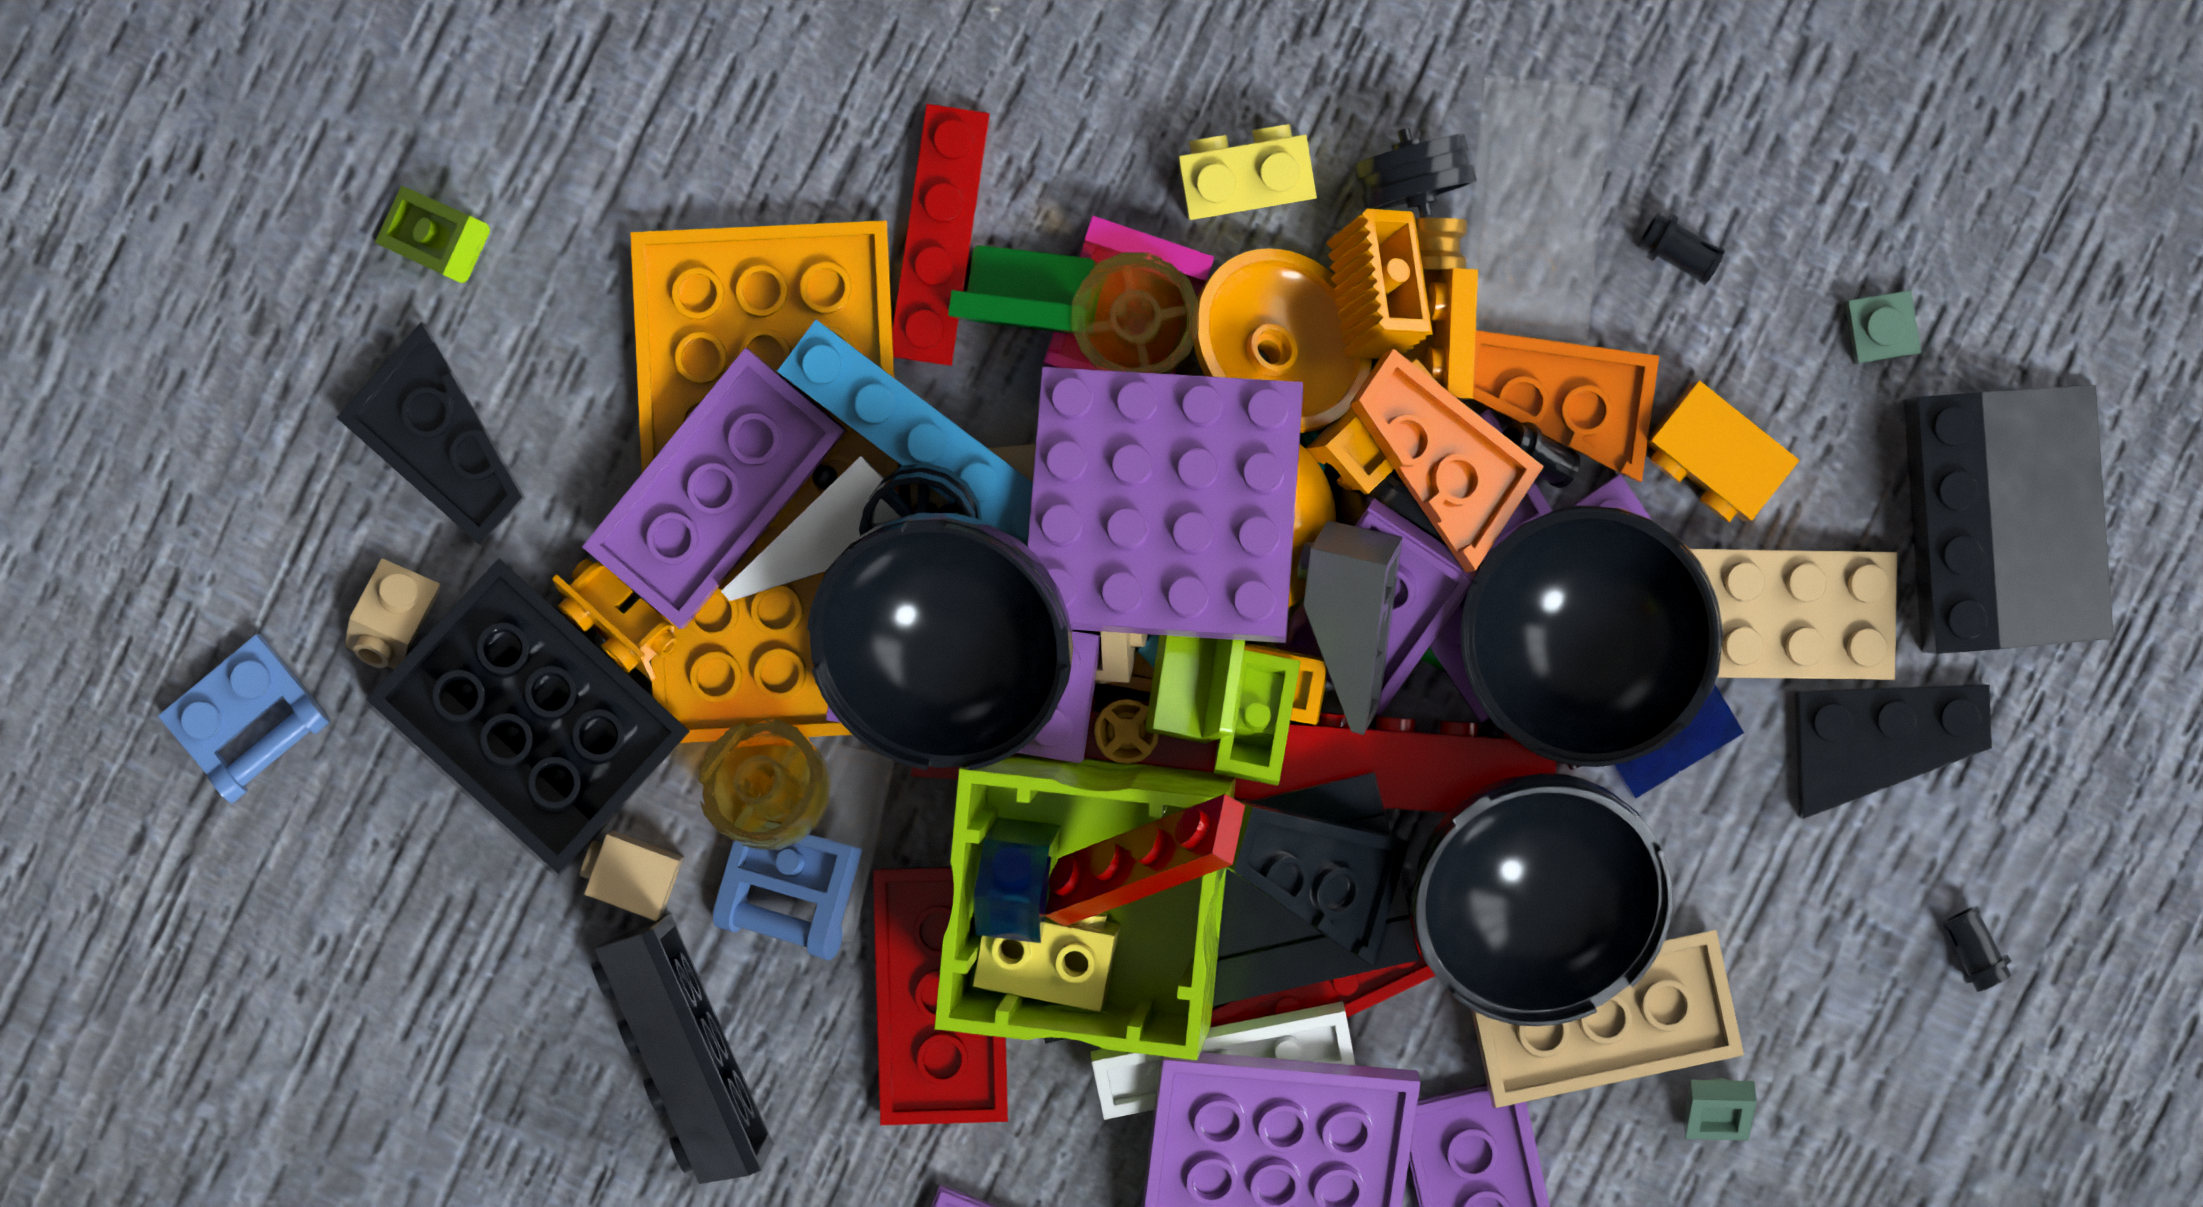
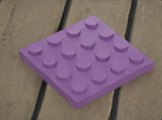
[1028,367,1303,643]
[1142,1052,1421,1207]

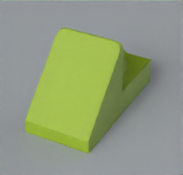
[375,185,490,283]
[1214,650,1301,786]

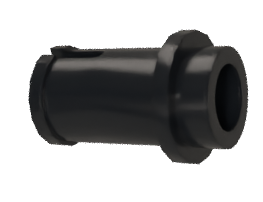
[1639,213,1725,285]
[1502,422,1580,489]
[1941,906,2011,992]

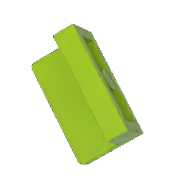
[1145,635,1245,744]

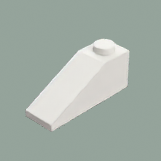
[721,456,906,601]

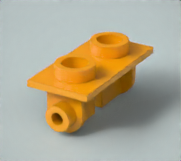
[552,559,679,681]

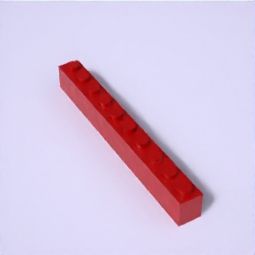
[911,697,1556,812]

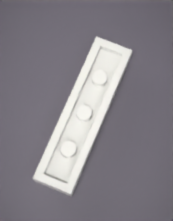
[1091,1001,1356,1120]

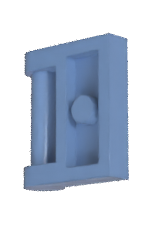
[158,634,331,804]
[713,815,862,960]

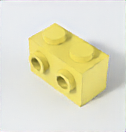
[1177,124,1317,220]
[973,894,1121,1012]

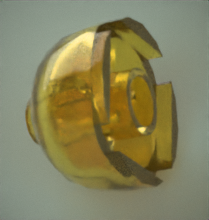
[1072,252,1199,374]
[699,718,831,850]

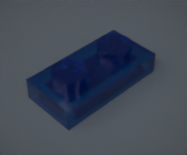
[1613,684,1744,799]

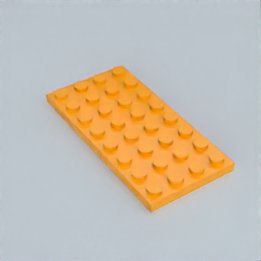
[630,220,900,743]

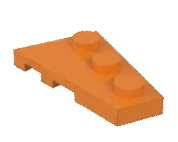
[1471,330,1659,483]
[1350,349,1544,573]

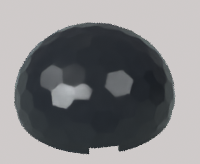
[1461,505,1723,767]
[807,513,1073,770]
[1411,773,1673,1026]

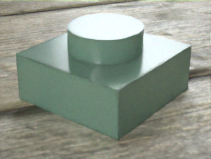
[1844,290,1922,365]
[1683,1078,1757,1141]

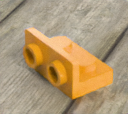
[1401,268,1478,400]

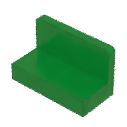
[948,245,1098,336]

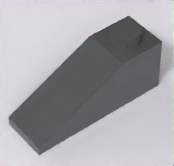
[1298,520,1403,735]

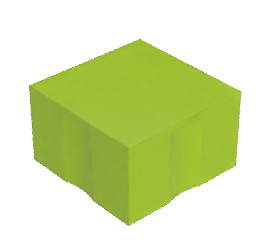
[935,753,1236,1060]

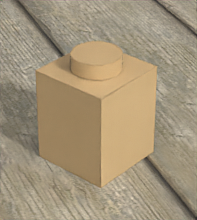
[580,831,684,921]

